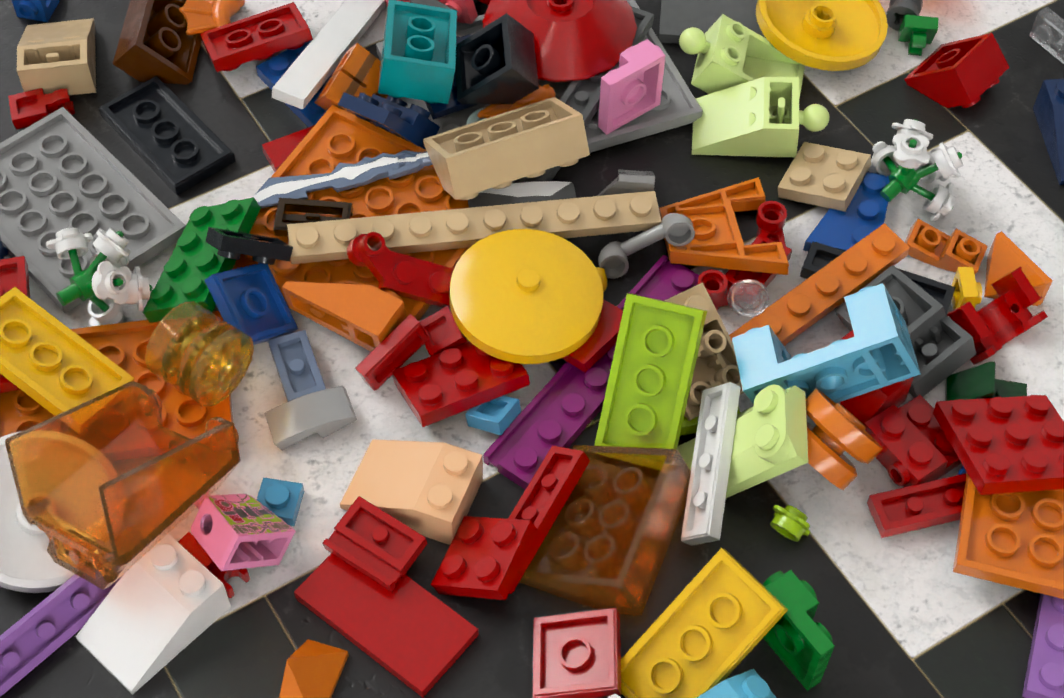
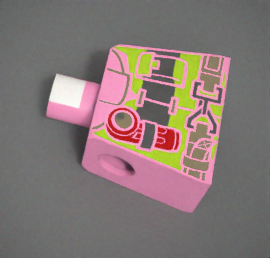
[191,487,296,571]

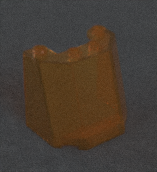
[5,381,241,590]

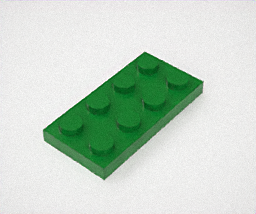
[142,197,261,323]

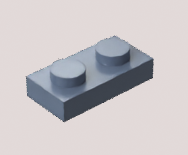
[268,330,326,402]

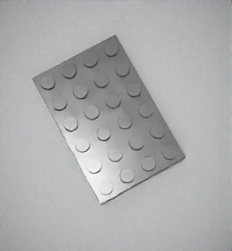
[0,107,186,314]

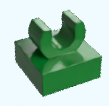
[898,15,939,56]

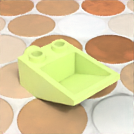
[679,14,805,99]
[691,77,830,158]

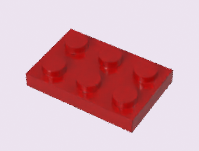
[200,2,313,72]
[392,341,530,427]

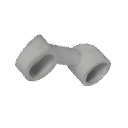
[598,213,695,279]

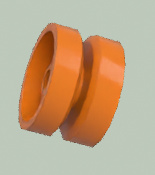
[806,388,883,490]

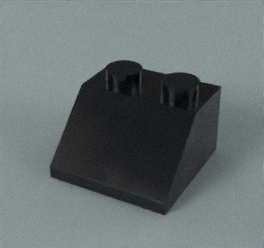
[455,13,539,104]

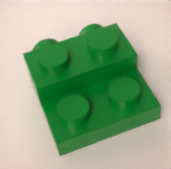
[763,570,835,691]

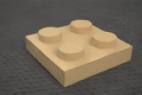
[777,142,871,212]

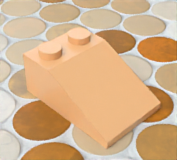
[340,439,483,545]

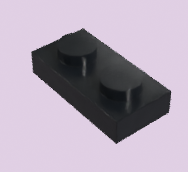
[205,227,293,265]

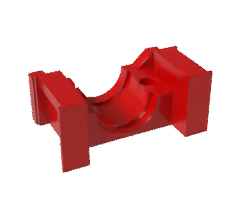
[946,267,1048,365]

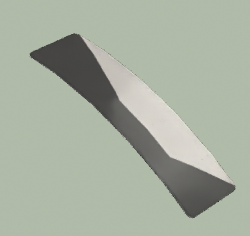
[468,181,576,208]

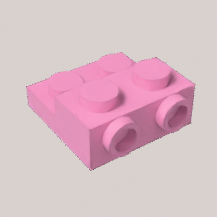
[598,39,665,135]

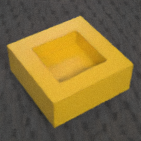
[951,267,982,310]

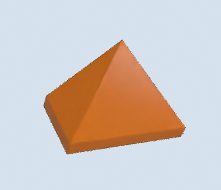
[984,231,1053,306]
[279,639,349,698]

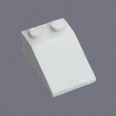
[76,533,231,695]

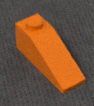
[282,281,407,350]

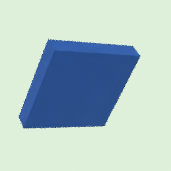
[204,263,298,350]

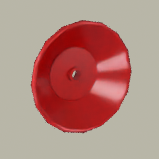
[482,0,637,82]

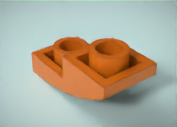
[905,219,988,274]

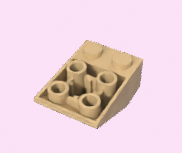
[17,18,96,95]
[664,283,744,421]

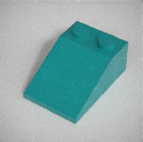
[378,0,457,104]

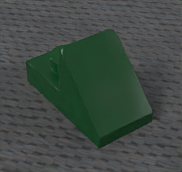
[945,362,1027,401]

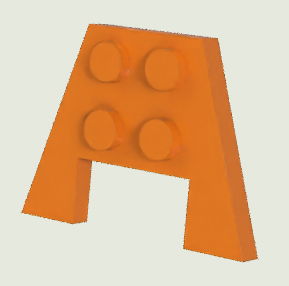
[659,177,789,275]

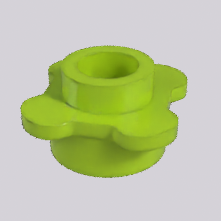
[770,505,810,542]

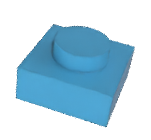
[465,395,521,435]
[257,477,304,526]

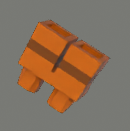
[315,43,388,114]

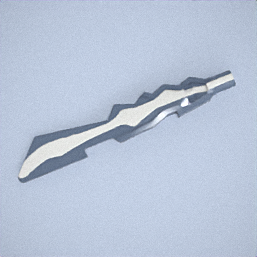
[253,150,433,209]

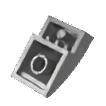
[835,265,977,398]

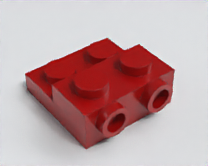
[864,395,962,487]

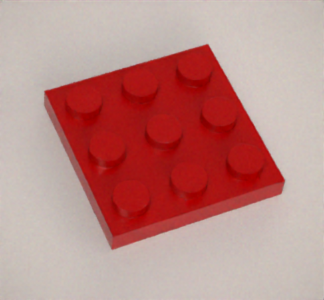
[933,395,1064,495]

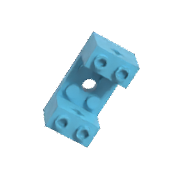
[732,283,921,404]

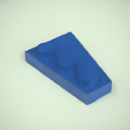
[803,172,890,251]

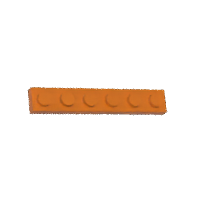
[729,223,910,346]

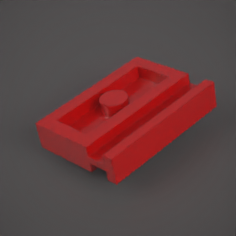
[323,496,428,592]

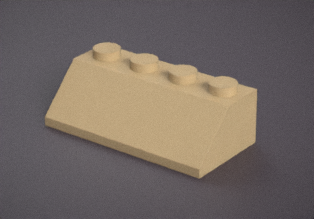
[423,97,590,200]

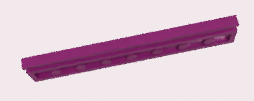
[483,255,699,490]

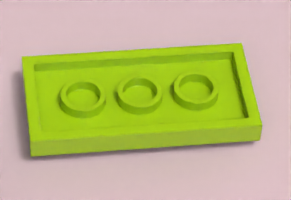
[594,293,707,468]

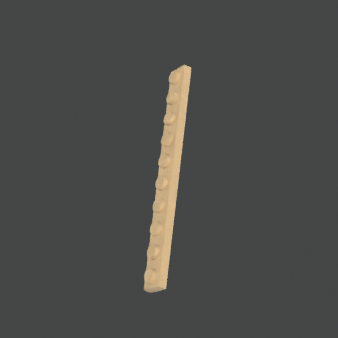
[287,191,662,264]

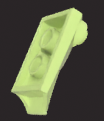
[677,384,809,498]

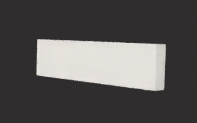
[681,382,741,546]

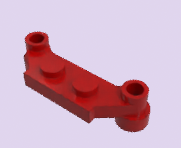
[697,201,792,310]
[347,232,454,308]

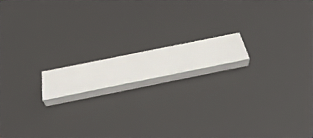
[271,0,386,109]

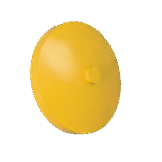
[756,0,888,71]
[449,229,603,364]

